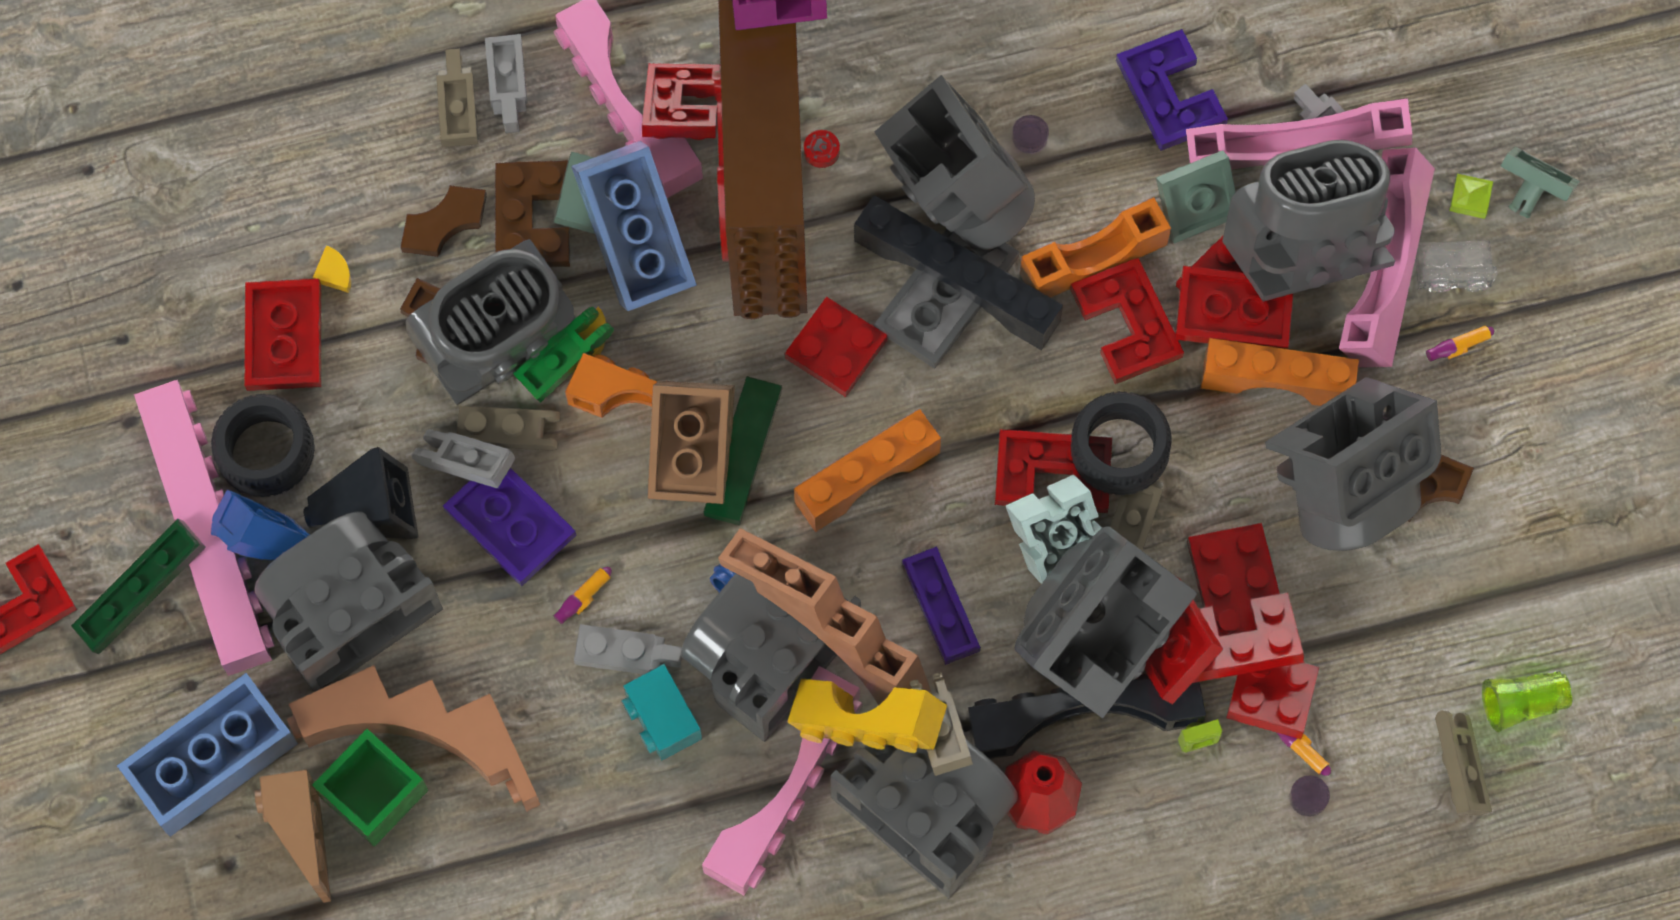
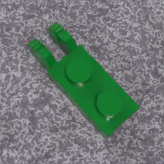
[513,306,614,403]

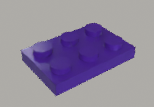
[443,468,577,586]

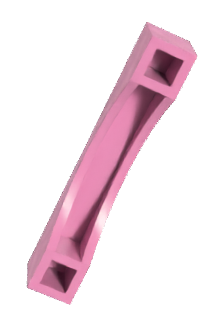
[554,0,703,198]
[1186,99,1412,170]
[1339,148,1435,368]
[702,666,862,896]

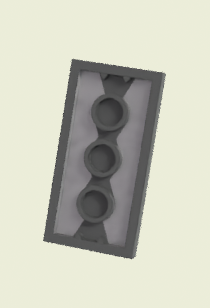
[874,229,1019,369]

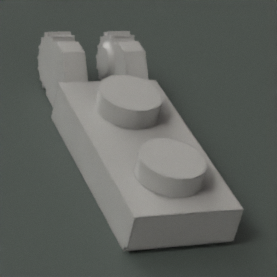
[411,429,515,488]

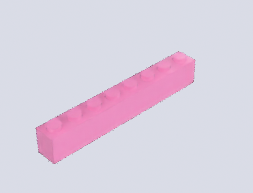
[134,380,275,676]

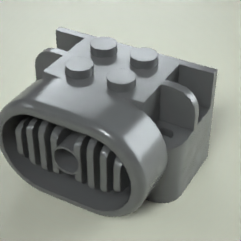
[874,75,1035,250]
[1222,140,1395,301]
[406,239,576,405]
[1265,377,1441,551]
[254,512,443,692]
[1014,526,1198,718]
[681,574,861,742]
[831,740,1018,899]

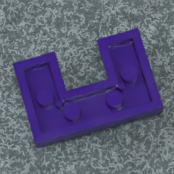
[1116,29,1228,151]

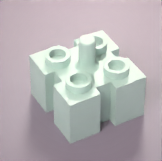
[1006,474,1102,584]

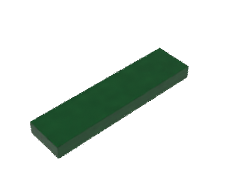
[703,376,782,526]
[71,518,206,654]

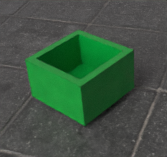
[312,729,429,847]

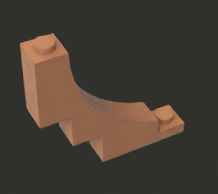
[718,528,933,706]
[287,665,540,812]

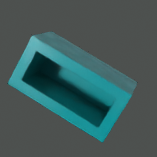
[621,664,702,761]

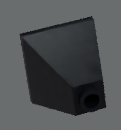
[303,447,419,539]

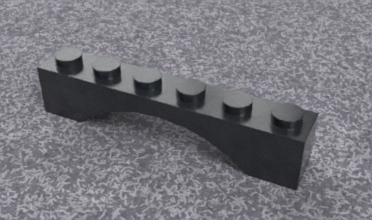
[854,195,1063,351]
[967,674,1206,759]

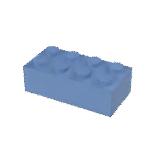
[571,141,696,311]
[117,673,298,837]

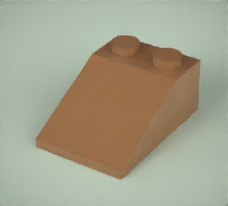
[648,381,735,504]
[255,769,331,903]

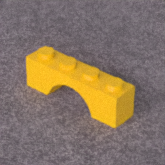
[787,679,947,753]

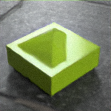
[1449,173,1494,219]
[1178,719,1223,753]

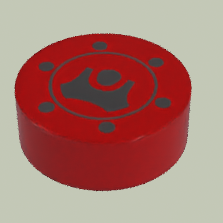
[803,130,840,168]

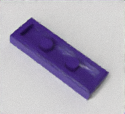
[902,546,981,665]

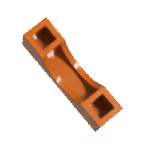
[1020,197,1171,298]
[1201,338,1359,406]
[565,353,657,418]
[794,409,941,532]

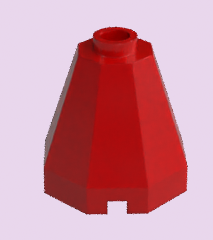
[1005,750,1082,835]

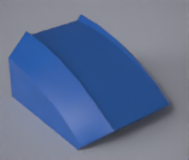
[211,490,310,560]

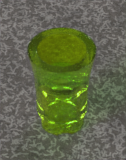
[1482,671,1573,732]

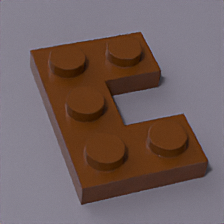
[495,160,570,267]

